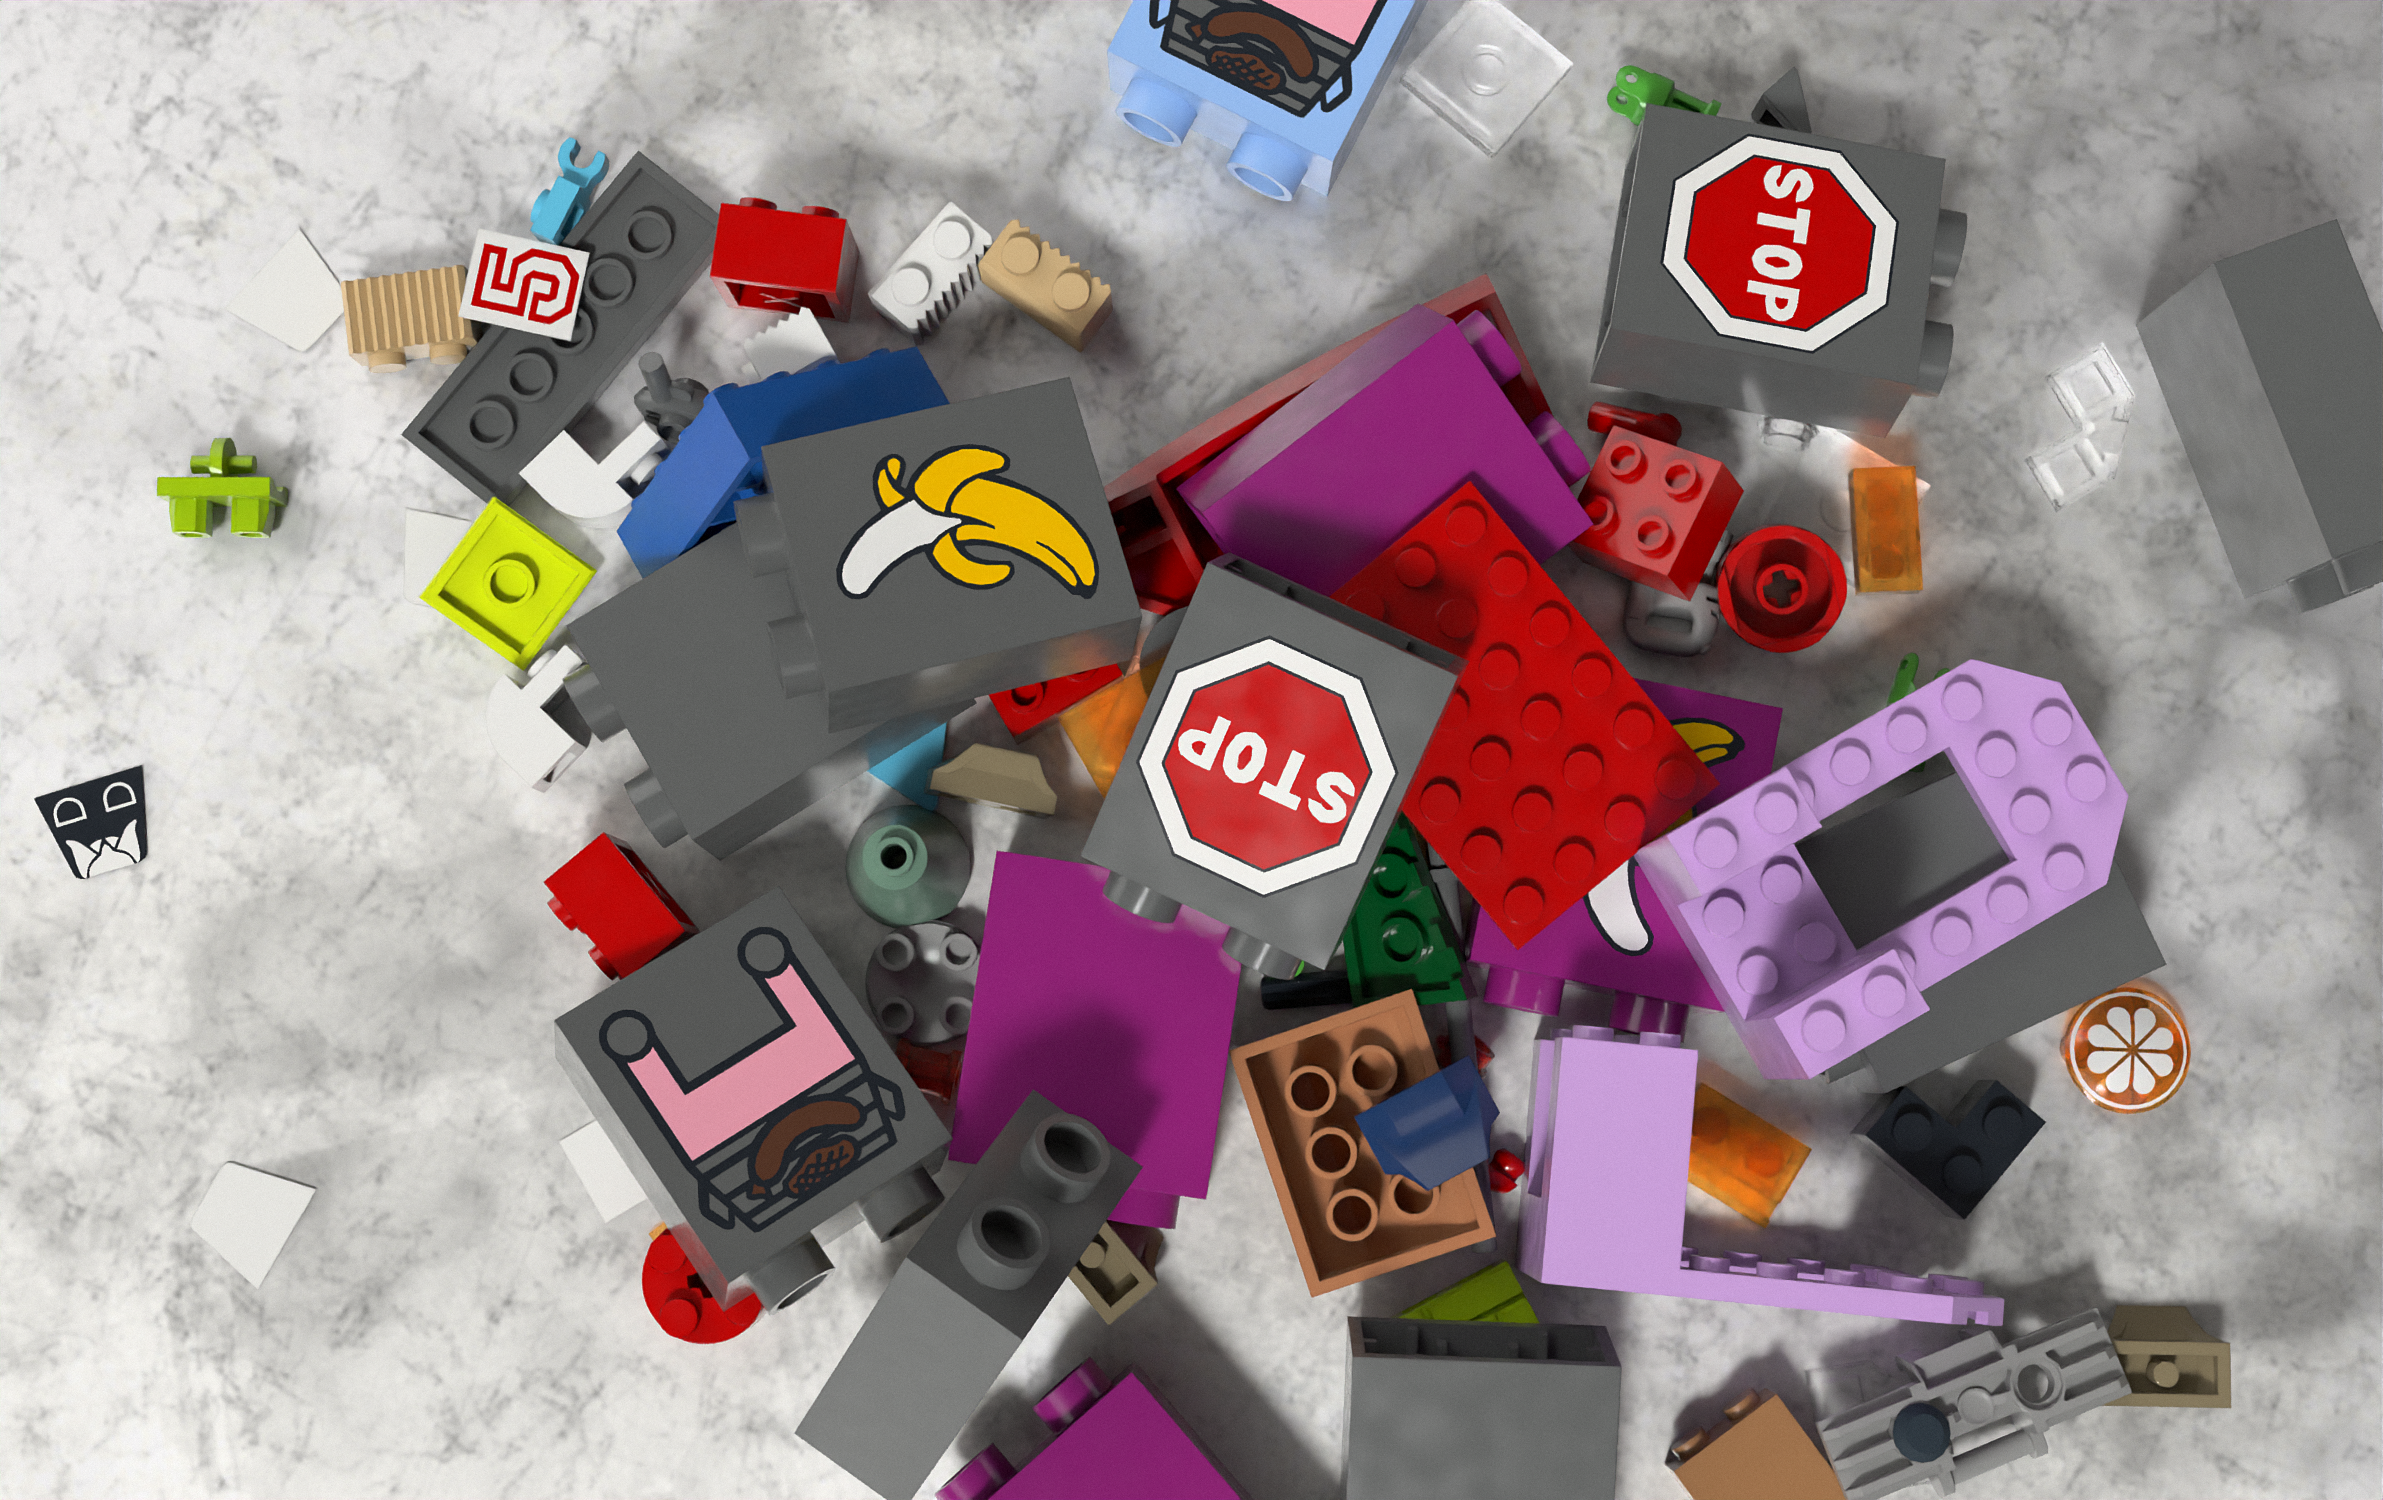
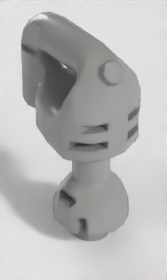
[1623,530,1734,657]

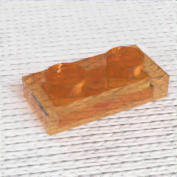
[1848,466,1923,596]

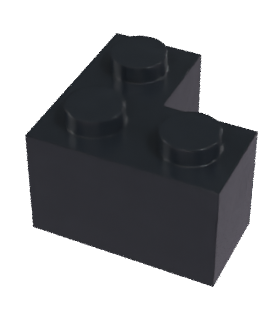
[1850,1080,2046,1220]

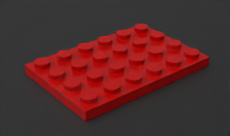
[1329,481,1720,950]

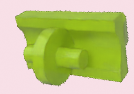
[157,438,288,538]

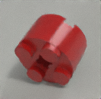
[1715,523,1847,653]
[642,1227,767,1344]

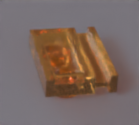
[1688,1082,1812,1228]

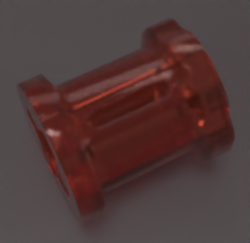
[895,1037,963,1106]

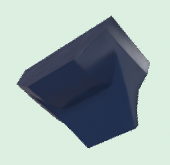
[1354,1055,1500,1191]

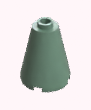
[845,805,971,928]

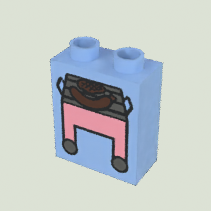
[1107,0,1428,201]

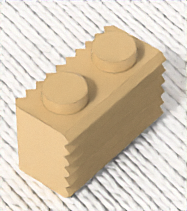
[977,219,1113,353]
[341,265,483,373]

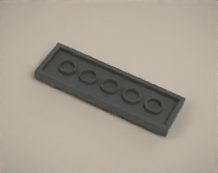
[401,151,719,507]

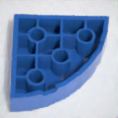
[617,346,950,578]

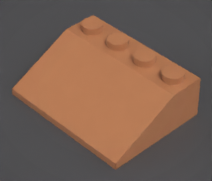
[1229,989,1496,1298]

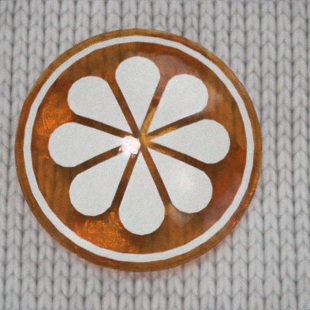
[2059,987,2191,1114]

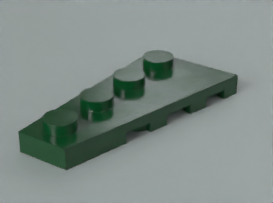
[1343,811,1478,1009]

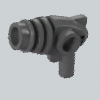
[634,352,709,444]

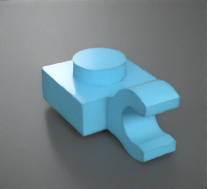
[530,137,609,246]

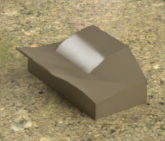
[923,743,1058,819]
[1068,1220,1164,1326]
[2101,1305,2231,1408]

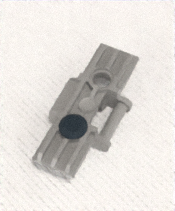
[1815,1307,2132,1500]

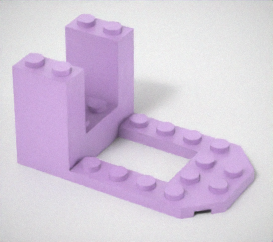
[1634,659,2129,1080]
[1514,1025,2005,1326]

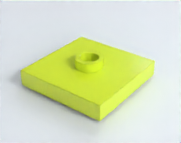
[418,496,597,671]

